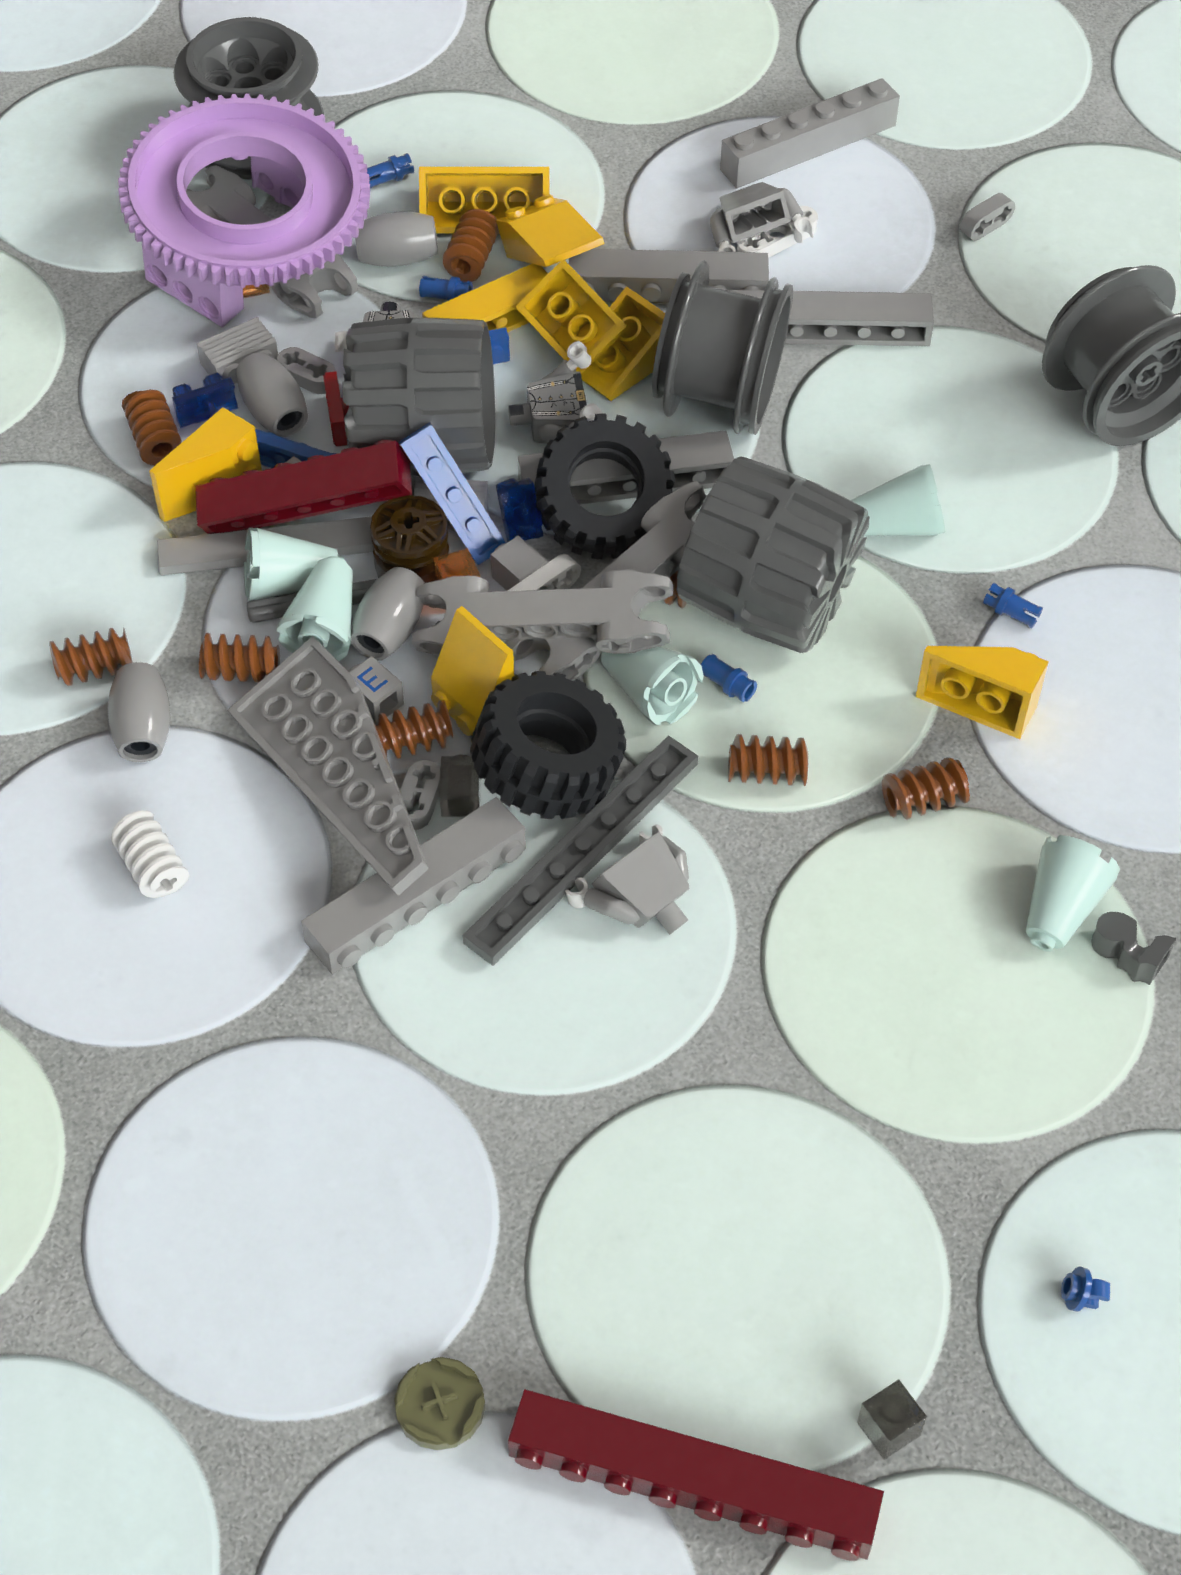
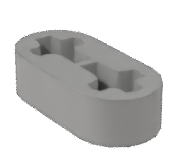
[960,193,1015,241]
[277,347,335,394]
[400,760,442,830]

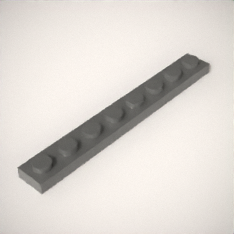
[462,735,698,966]

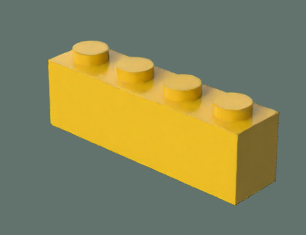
[422,264,548,332]

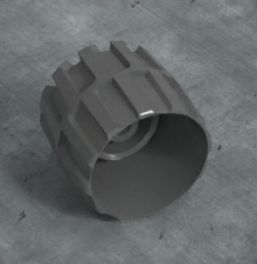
[342,318,495,476]
[677,456,870,653]

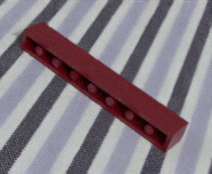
[508,1389,884,1561]

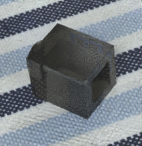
[439,754,481,817]
[857,1379,927,1460]

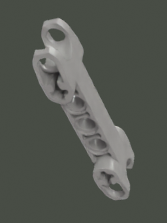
[186,166,358,318]
[505,481,707,680]
[412,570,673,655]

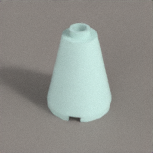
[851,464,945,536]
[244,528,344,601]
[277,556,353,661]
[601,647,704,725]
[1026,835,1120,952]

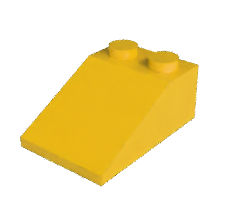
[496,195,605,267]
[515,259,629,374]
[581,286,665,401]
[149,407,262,522]
[431,606,514,736]
[915,646,1049,739]

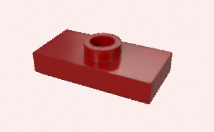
[323,371,349,447]

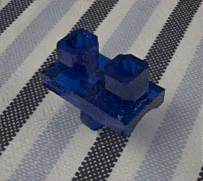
[172,373,238,428]
[496,477,543,543]

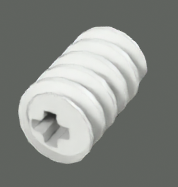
[111,810,189,898]

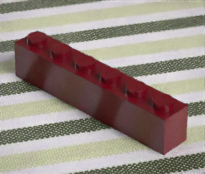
[195,440,412,534]

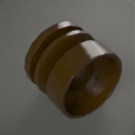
[370,495,450,584]

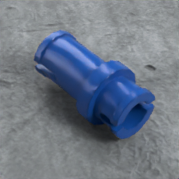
[367,153,414,188]
[419,276,473,301]
[983,583,1043,629]
[701,654,757,702]

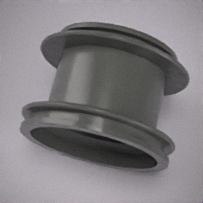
[173,17,324,180]
[652,261,793,435]
[1042,265,1181,446]

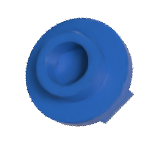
[1061,1266,1110,1312]

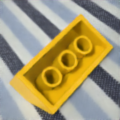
[419,167,550,234]

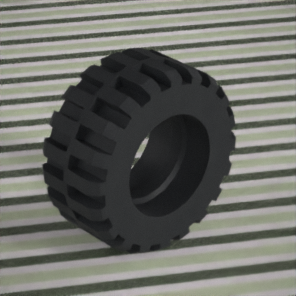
[534,413,675,559]
[470,671,626,819]

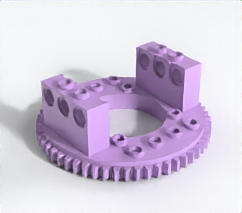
[118,94,370,327]

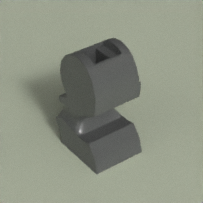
[1091,912,1176,985]

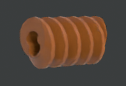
[443,209,499,282]
[122,389,182,466]
[49,627,133,686]
[199,633,280,683]
[374,700,453,759]
[728,734,808,786]
[882,757,970,820]

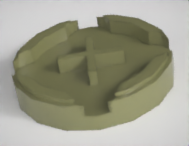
[394,1357,485,1450]

